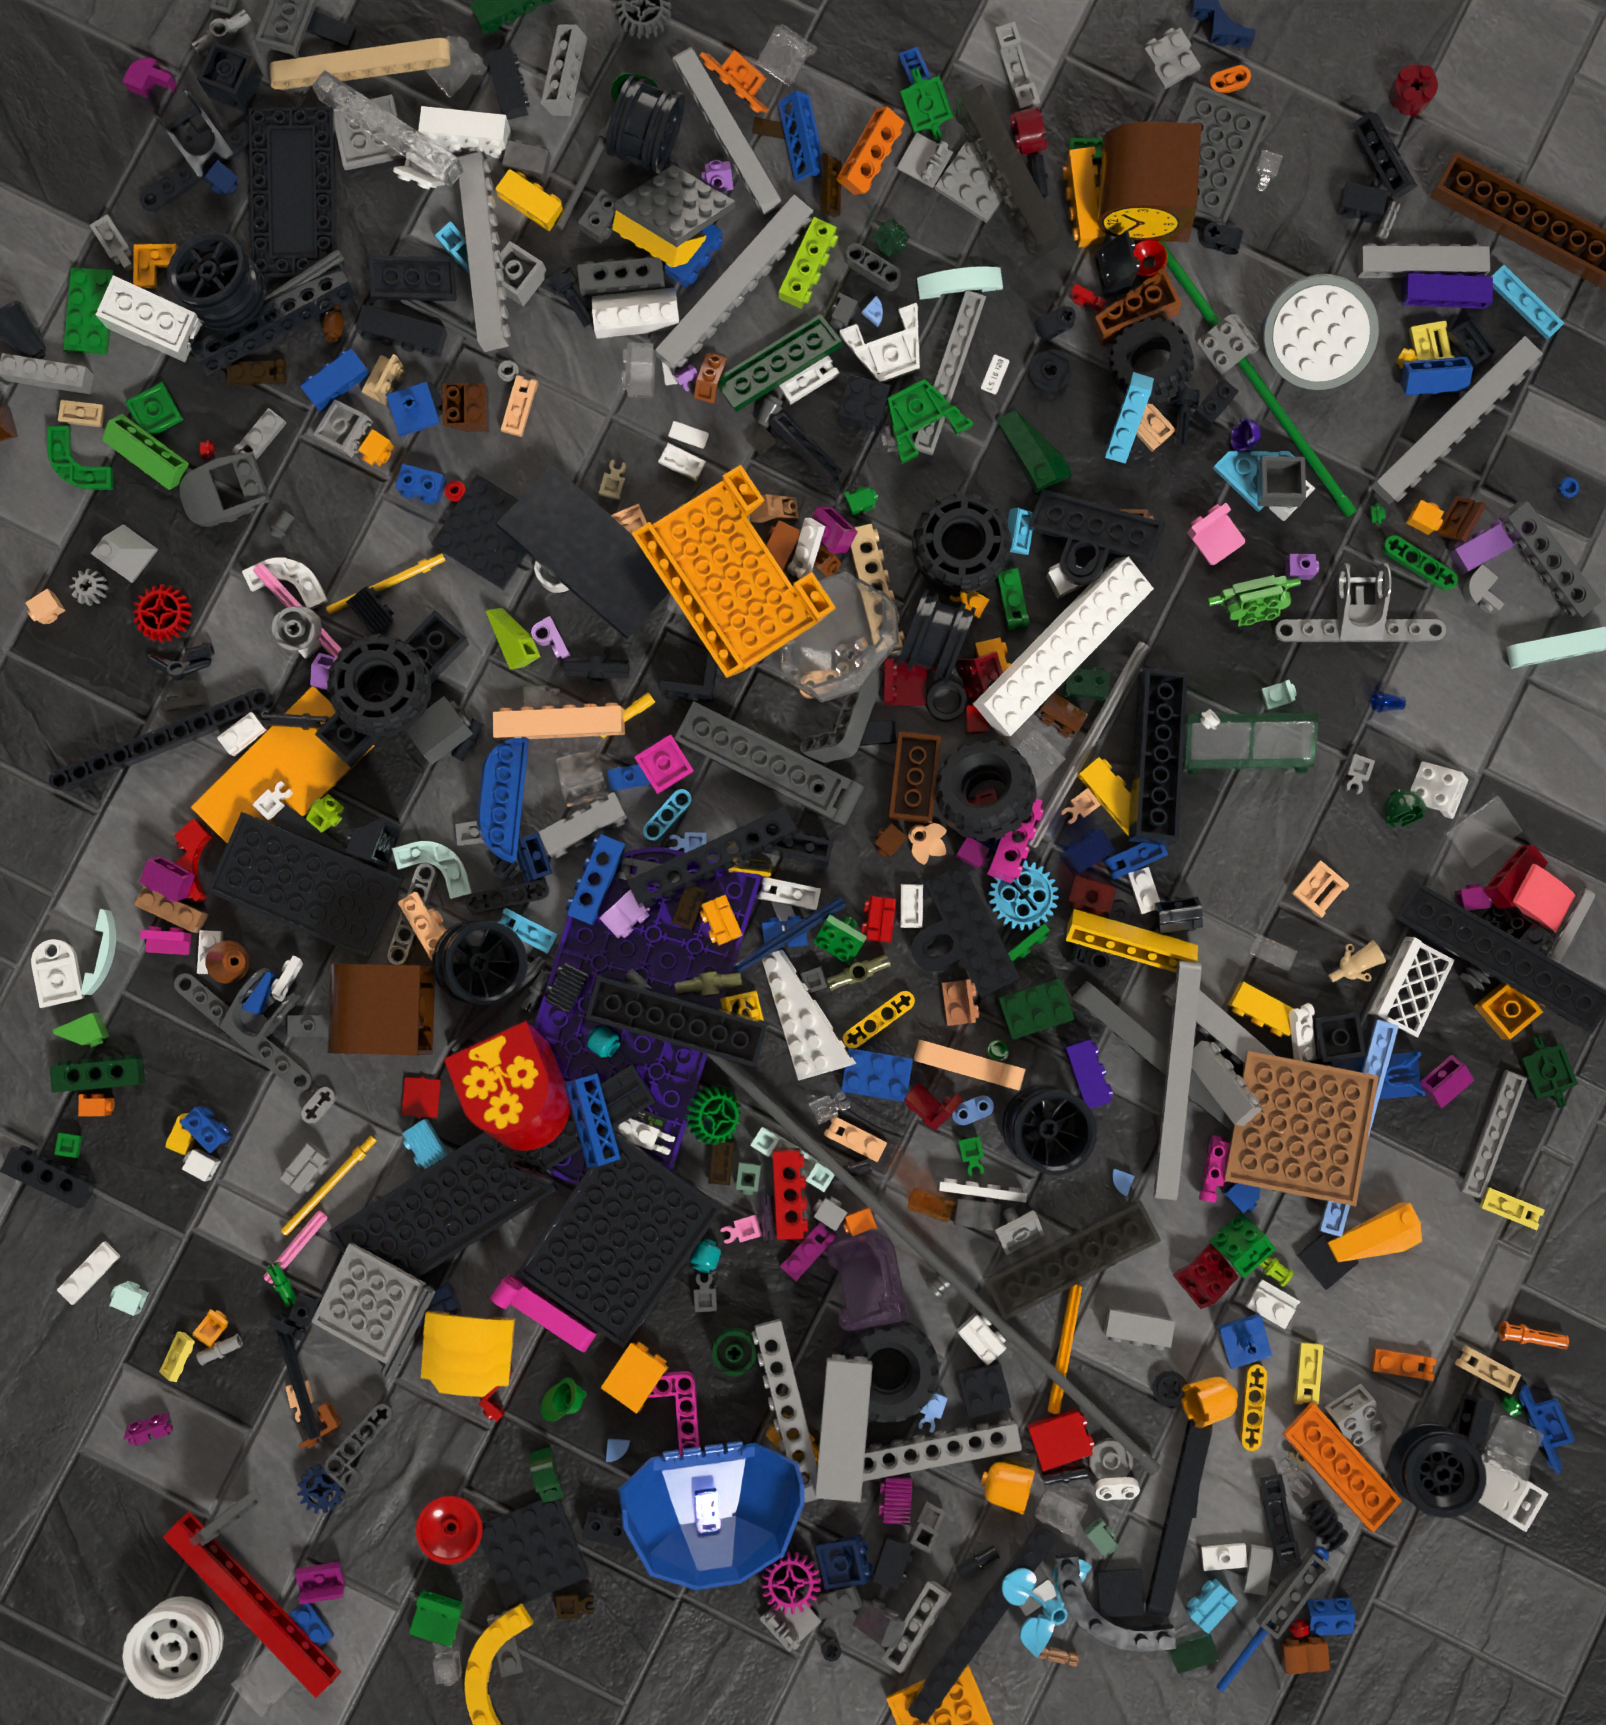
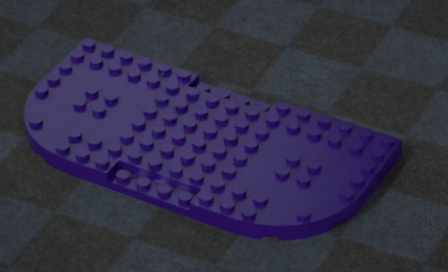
[534,847,762,1185]

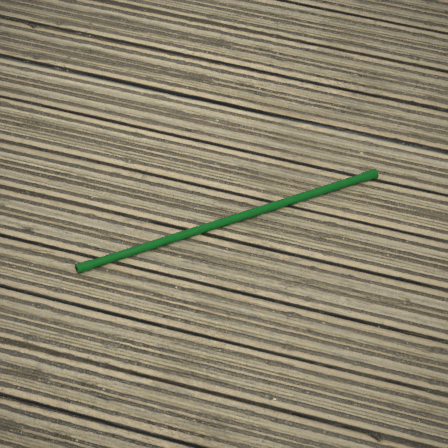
[1159,241,1357,518]

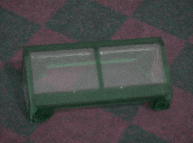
[1182,713,1318,775]

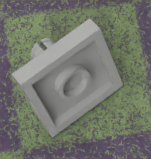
[995,1208,1045,1255]

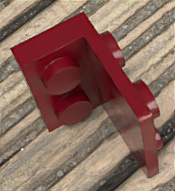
[957,651,1003,701]
[883,659,926,706]
[903,1082,963,1131]
[1173,1244,1238,1309]

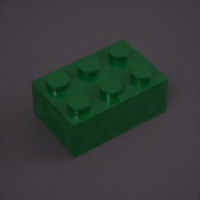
[997,978,1075,1040]

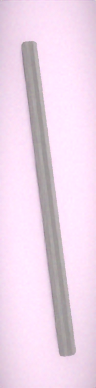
[1027,642,1149,848]

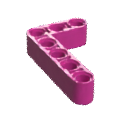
[490,1274,597,1352]
[648,1371,700,1455]

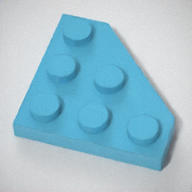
[1213,451,1294,512]

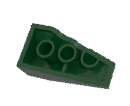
[996,410,1073,494]

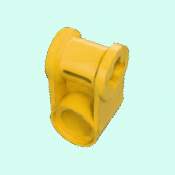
[165,1113,195,1155]

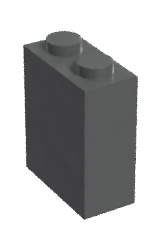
[405,696,473,765]

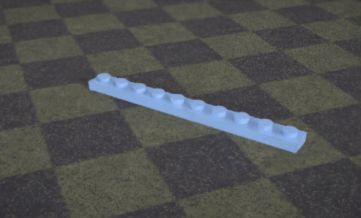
[1319,1020,1399,1237]

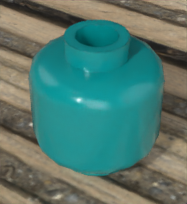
[587,1025,620,1058]
[690,1239,721,1273]

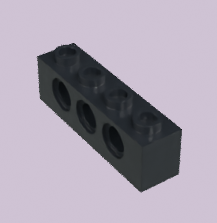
[1352,111,1417,198]
[0,1145,97,1209]

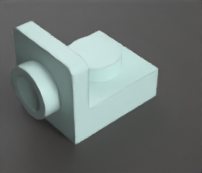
[1260,680,1296,710]

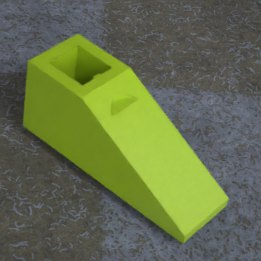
[485,608,541,670]

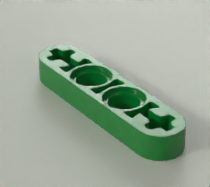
[1382,535,1458,591]

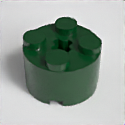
[712,1328,757,1376]

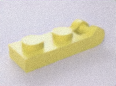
[1480,1187,1545,1230]
[1294,1342,1323,1406]

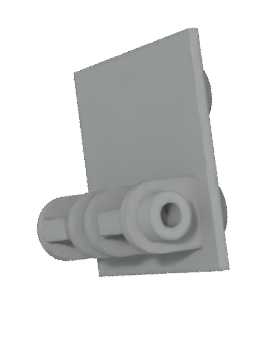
[896,133,953,188]
[759,1588,822,1652]

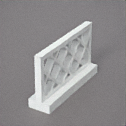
[1368,937,1455,1037]

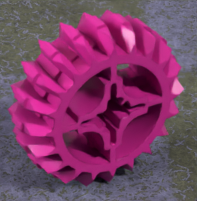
[761,1551,821,1615]

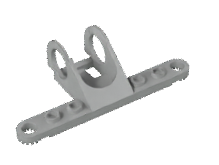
[1274,563,1446,642]

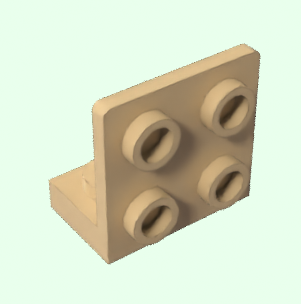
[361,354,405,405]

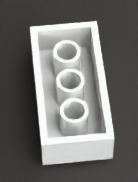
[418,106,512,158]

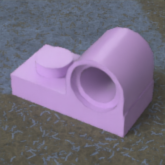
[531,616,571,661]

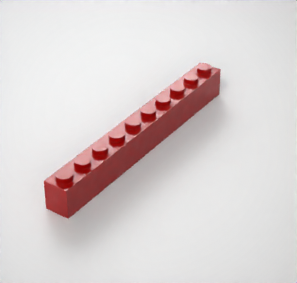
[163,1511,342,1698]

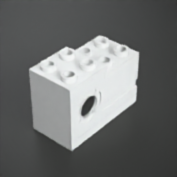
[96,275,202,362]

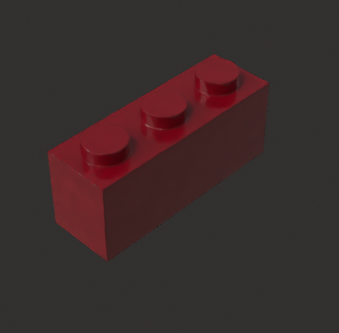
[1483,844,1548,909]

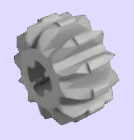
[70,569,109,606]

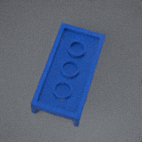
[1329,1052,1426,1099]

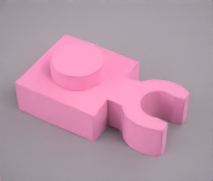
[721,1214,762,1243]

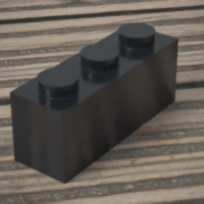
[486,47,530,120]

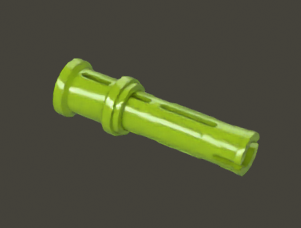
[1260,1256,1294,1287]

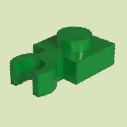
[958,1136,984,1177]

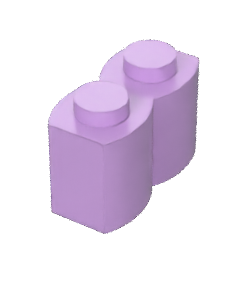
[600,890,650,939]

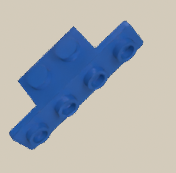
[1519,1384,1575,1474]

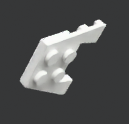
[839,303,920,383]

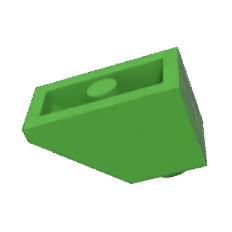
[52,1013,109,1047]

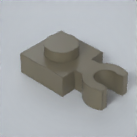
[599,460,626,500]

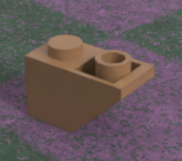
[750,494,799,523]

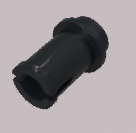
[185,642,215,662]

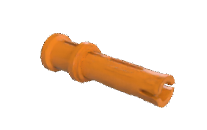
[1498,1321,1569,1350]

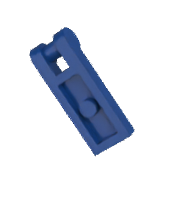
[1104,843,1168,880]

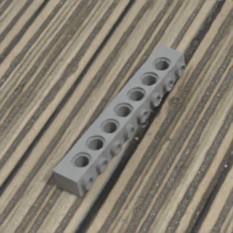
[752,1319,819,1503]
[862,1418,1022,1481]

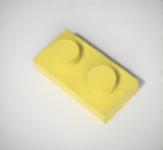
[159,1331,195,1382]

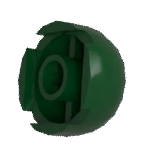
[1382,789,1429,828]

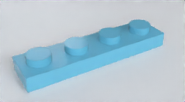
[1492,265,1564,340]

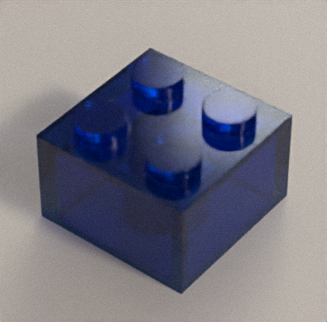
[1060,828,1116,877]

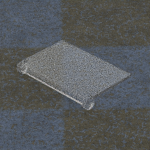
[1446,795,1522,869]

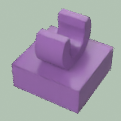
[672,364,698,392]

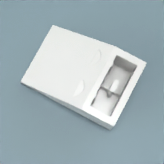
[1479,1453,1548,1532]

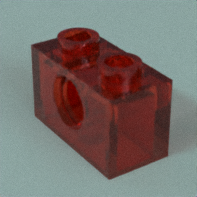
[1066,876,1117,916]

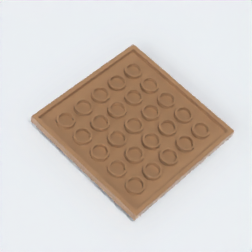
[1224,1051,1379,1206]

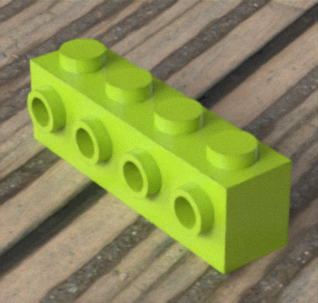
[779,217,839,309]

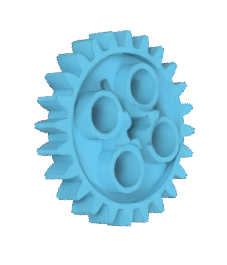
[988,861,1059,931]

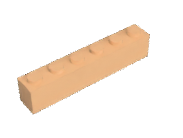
[493,703,625,741]

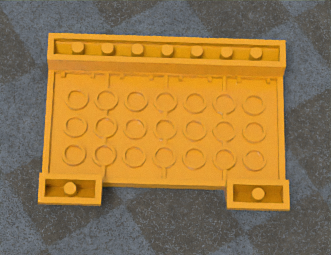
[631,465,836,678]

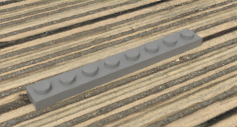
[914,290,986,456]

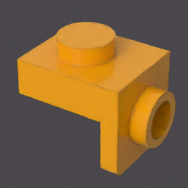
[193,1309,228,1348]

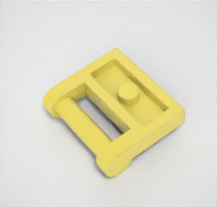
[1409,321,1455,360]

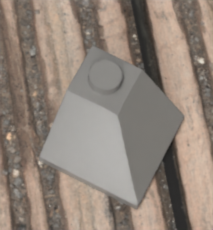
[91,524,158,583]

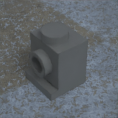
[829,293,858,330]

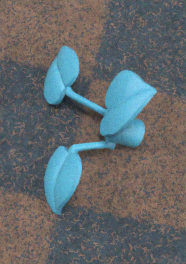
[1001,1559,1092,1658]

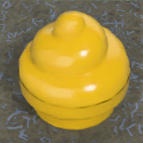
[1395,348,1417,369]

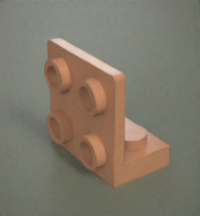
[941,979,979,1026]

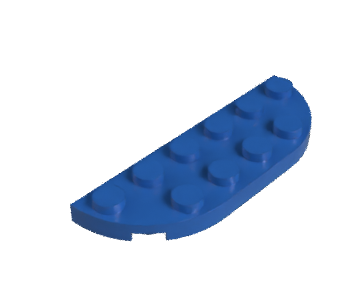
[477,738,529,863]

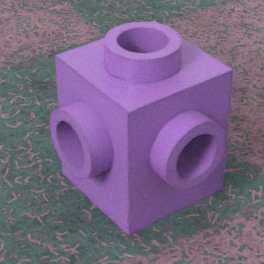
[701,160,733,193]

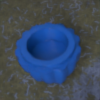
[1557,477,1579,498]

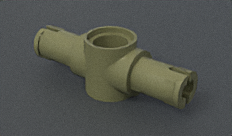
[826,953,891,991]
[675,972,742,996]

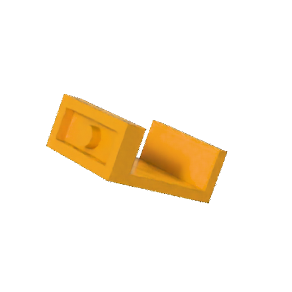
[601,1342,669,1413]

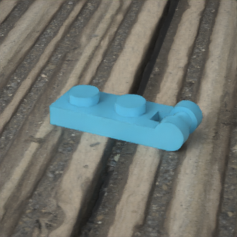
[497,908,558,954]

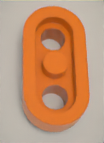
[1209,65,1251,94]

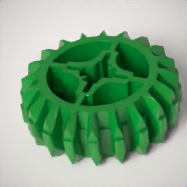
[685,1085,743,1145]

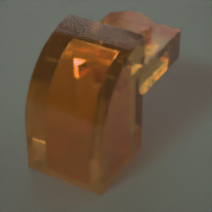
[907,1188,956,1223]

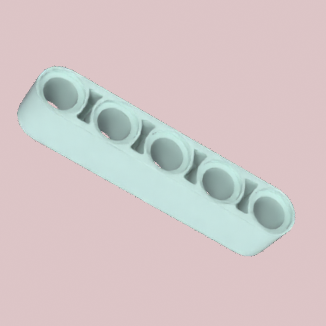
[1506,627,1606,668]

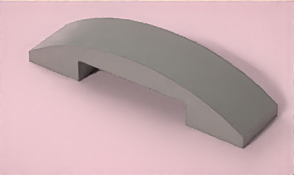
[995,22,1040,109]

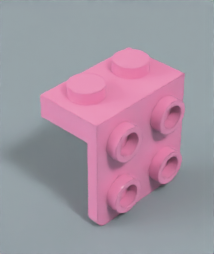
[1187,503,1245,565]

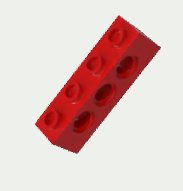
[773,1148,808,1240]

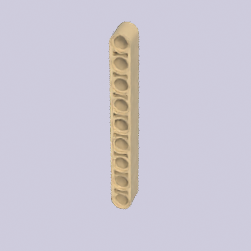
[269,38,451,90]

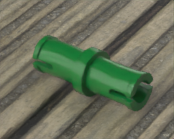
[266,1262,297,1307]

